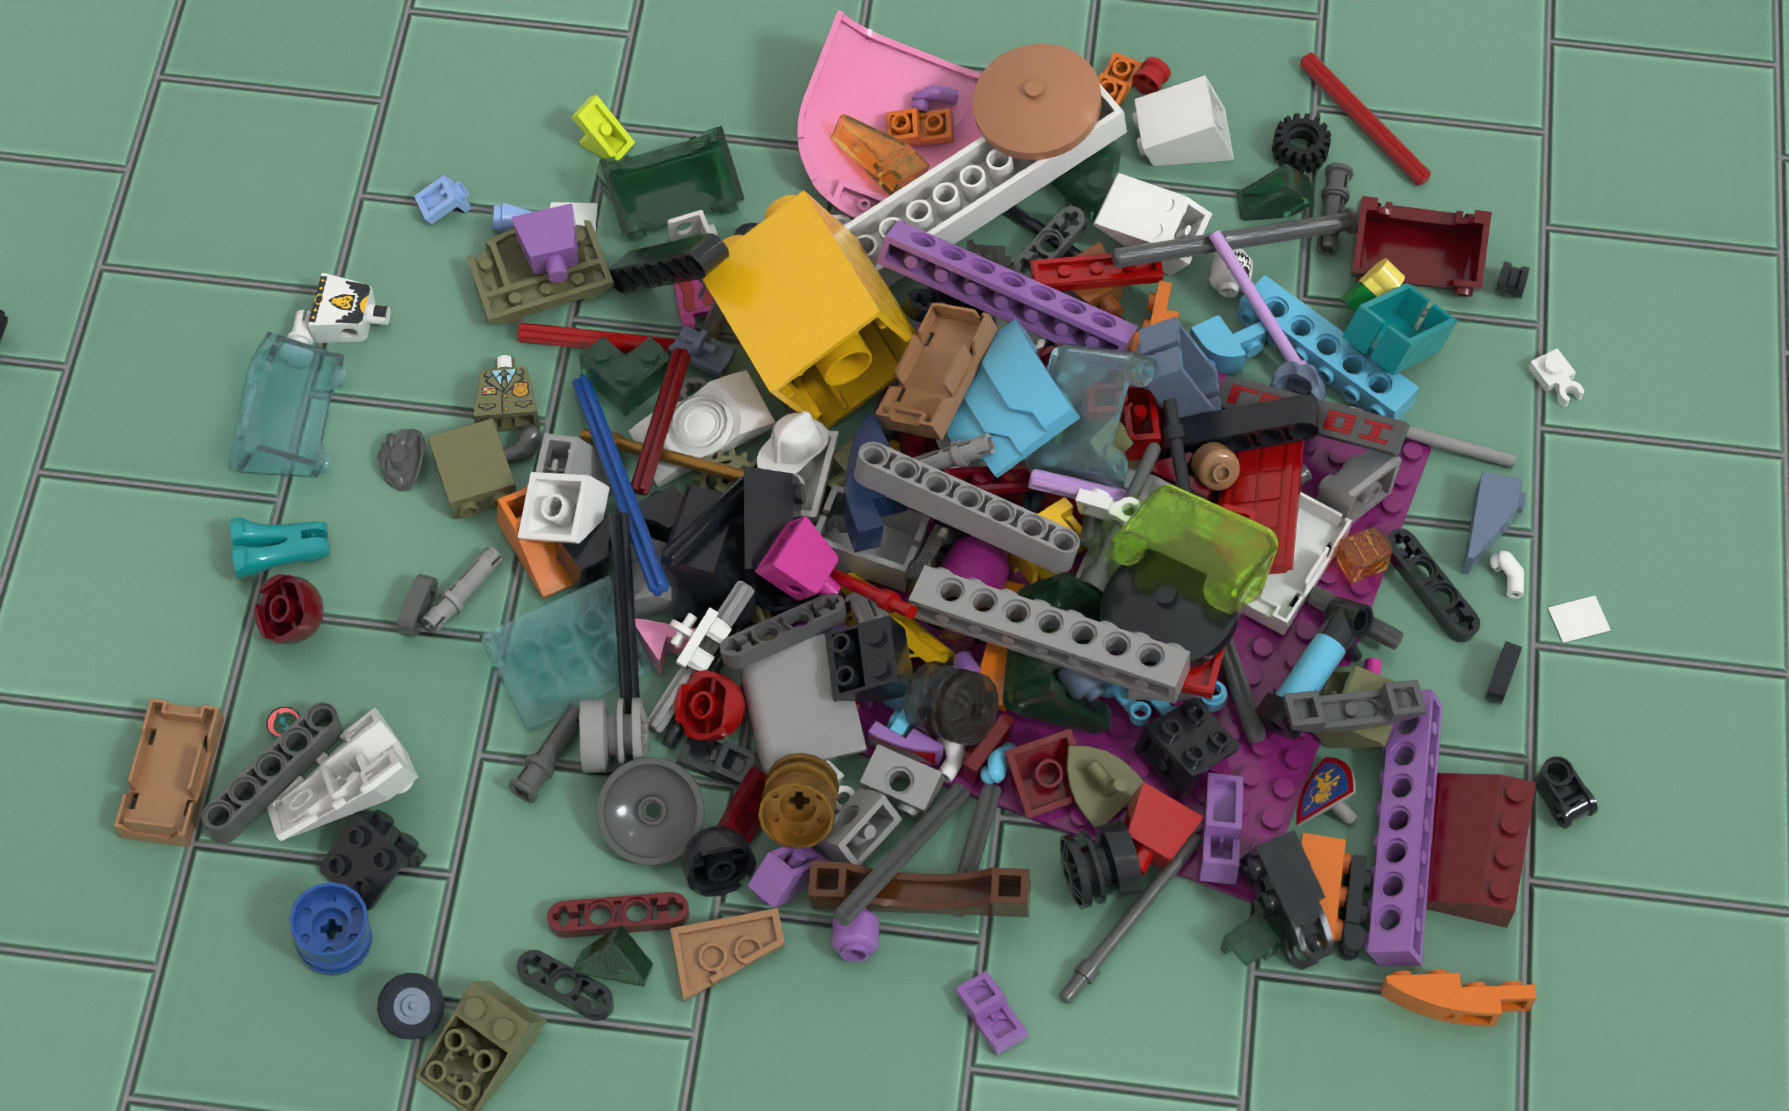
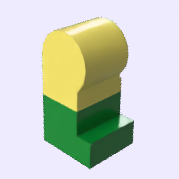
[1340,258,1405,312]

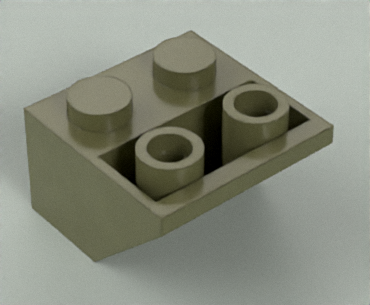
[1313,666,1396,748]

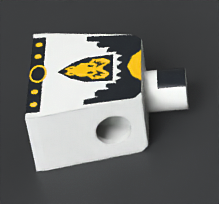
[308,273,390,343]

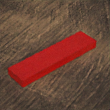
[1030,253,1164,291]

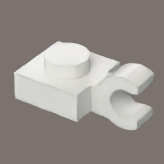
[1075,488,1141,527]

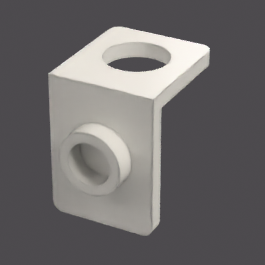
[667,210,718,241]

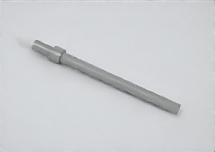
[1349,406,1516,468]

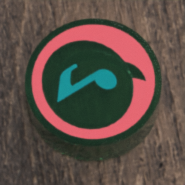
[266,707,300,741]

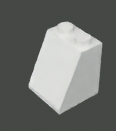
[1132,75,1234,166]

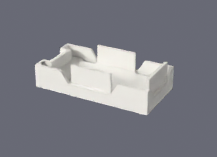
[1239,492,1352,636]

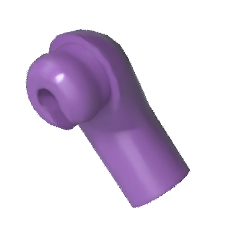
[953,650,981,686]

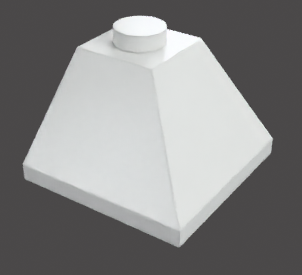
[518,472,610,544]

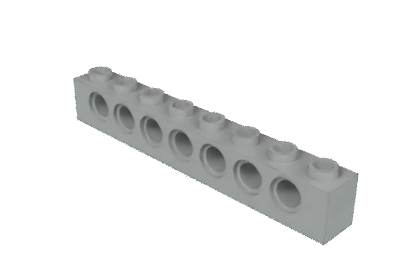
[908,565,1190,704]

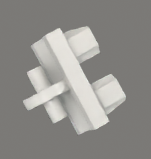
[669,608,732,671]

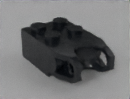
[1239,830,1334,970]

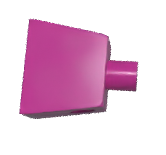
[755,516,841,600]

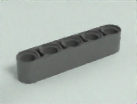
[201,702,343,844]

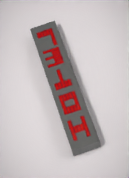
[1219,375,1410,457]

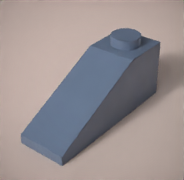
[1462,471,1526,575]

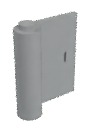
[739,634,867,775]

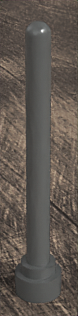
[1077,442,1161,594]

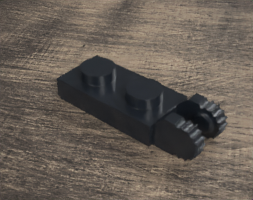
[1337,854,1371,961]

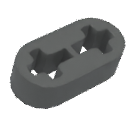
[397,574,438,637]

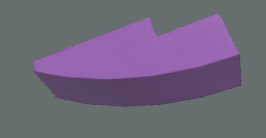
[1199,773,1244,885]

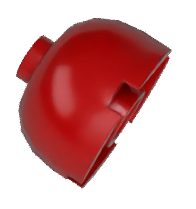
[674,670,745,742]

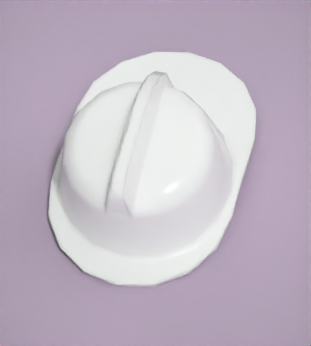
[757,411,829,475]

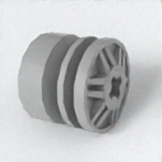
[579,697,649,773]

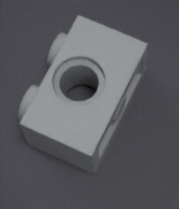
[860,744,944,819]
[818,788,902,866]

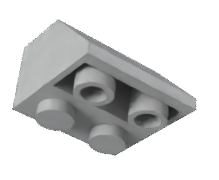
[535,433,609,486]

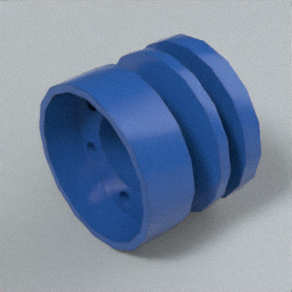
[289,882,373,976]

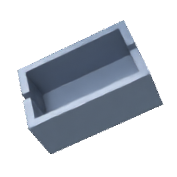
[1137,317,1222,418]

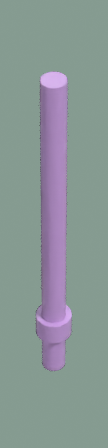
[1209,230,1307,365]

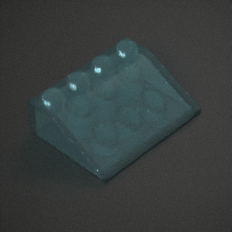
[479,576,653,730]

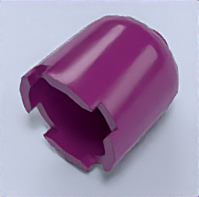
[939,535,1010,612]

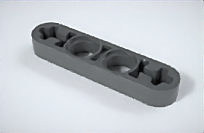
[720,593,847,669]

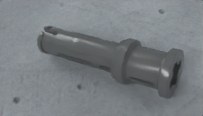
[1316,162,1353,256]
[508,704,580,803]

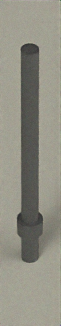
[1059,832,1203,1004]

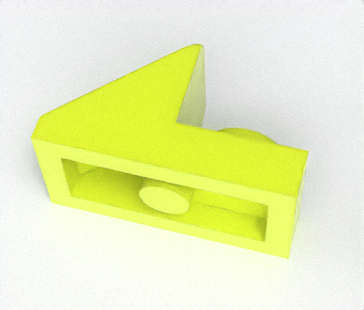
[571,95,635,164]

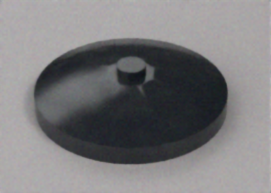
[1100,543,1241,669]

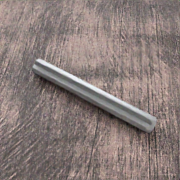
[648,580,755,733]

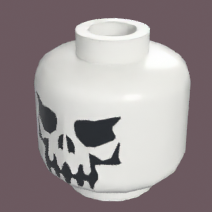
[1209,248,1253,297]

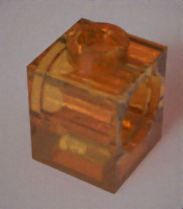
[1335,526,1392,584]

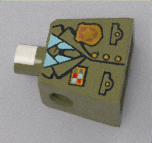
[474,355,541,432]

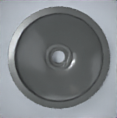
[597,757,705,865]

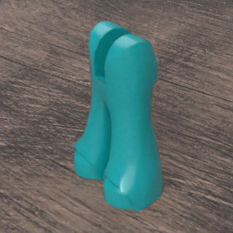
[230,517,330,580]

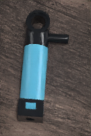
[1255,597,1374,740]

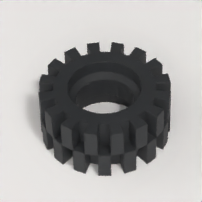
[1272,113,1331,174]

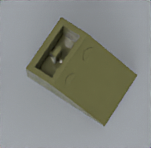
[415,980,546,1111]

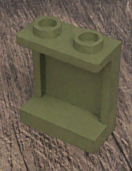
[428,418,516,519]

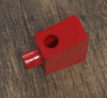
[1124,782,1203,876]

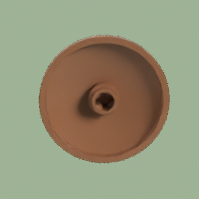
[972,43,1102,160]

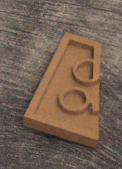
[670,908,785,1002]

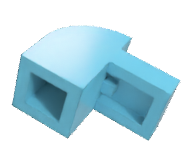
[1190,315,1267,375]

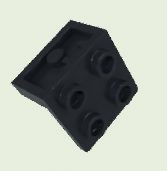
[1133,697,1241,800]

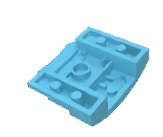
[946,319,1080,478]

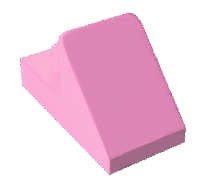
[635,618,696,675]

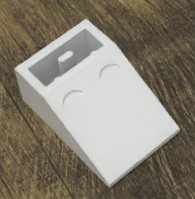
[1093,173,1212,277]

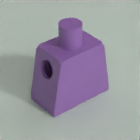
[512,203,578,283]

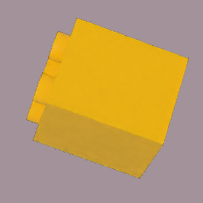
[702,190,919,430]

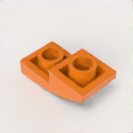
[1098,52,1142,107]
[886,108,955,145]

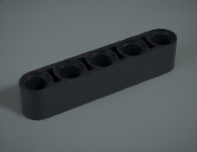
[1159,395,1319,460]

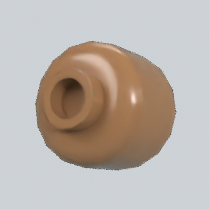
[1191,442,1240,491]

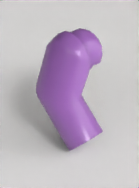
[912,85,958,113]

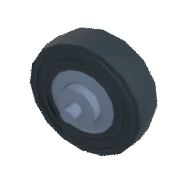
[377,973,445,1040]

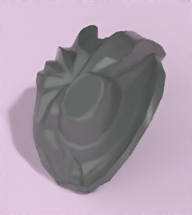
[377,429,425,491]

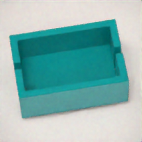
[1342,283,1458,375]

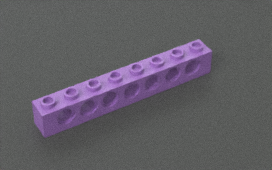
[876,220,1138,370]
[1364,689,1443,967]

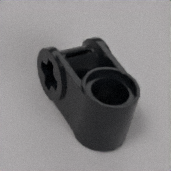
[1535,756,1598,829]

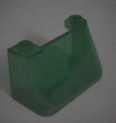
[596,126,745,242]
[1003,572,1111,735]

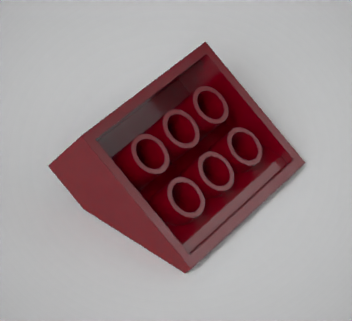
[1426,773,1536,928]

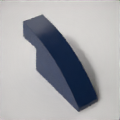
[843,413,907,553]

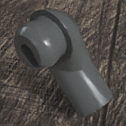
[503,424,542,463]

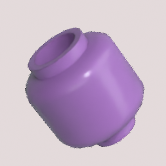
[832,907,879,962]

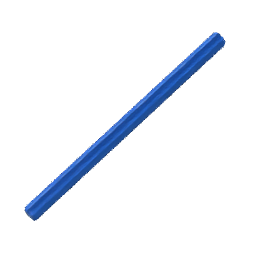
[572,375,669,596]

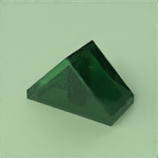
[573,924,653,987]

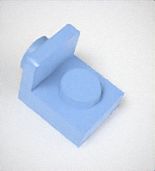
[414,175,471,224]

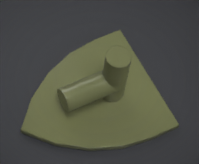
[1066,746,1144,830]

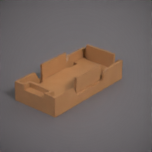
[875,303,998,441]
[114,698,224,847]

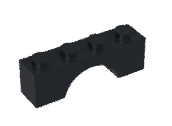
[557,486,683,589]

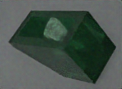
[1236,164,1314,221]

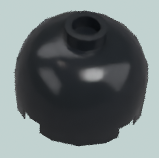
[682,826,757,897]

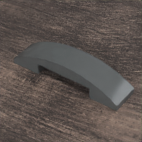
[1282,680,1427,733]

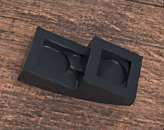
[676,737,757,786]

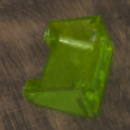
[1106,484,1278,615]

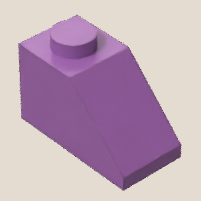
[748,846,830,908]

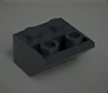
[825,615,914,702]

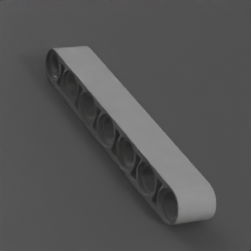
[853,442,1080,573]

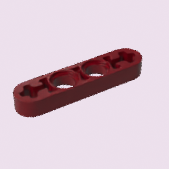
[547,892,690,938]

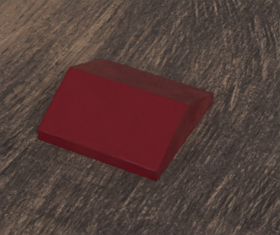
[1004,728,1077,819]

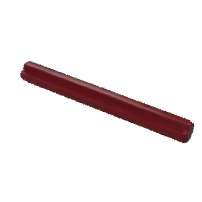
[631,347,691,496]

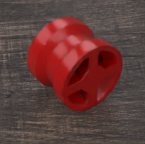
[1132,57,1171,95]

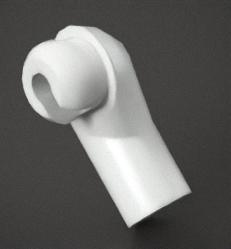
[1490,550,1524,599]
[937,730,966,783]

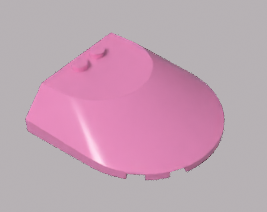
[797,10,982,219]

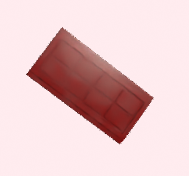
[1214,440,1304,577]

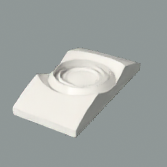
[629,370,776,487]

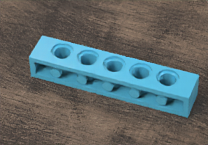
[1236,275,1419,420]

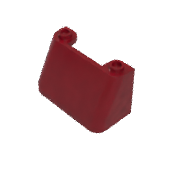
[1351,196,1492,297]

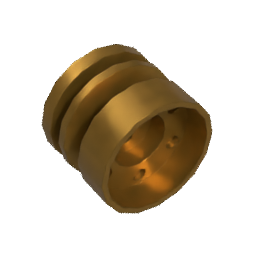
[758,753,840,849]

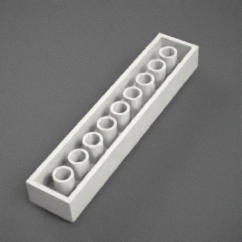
[844,83,1127,287]

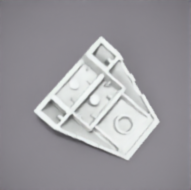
[267,708,418,841]

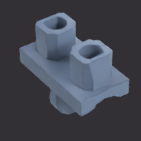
[668,325,736,379]

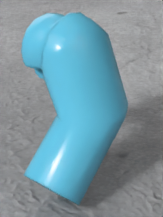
[980,742,1016,784]

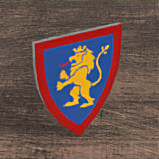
[1296,757,1357,827]

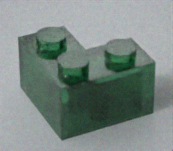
[1050,141,1121,224]
[579,336,671,417]

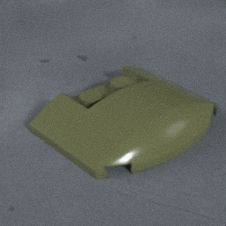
[467,220,614,324]

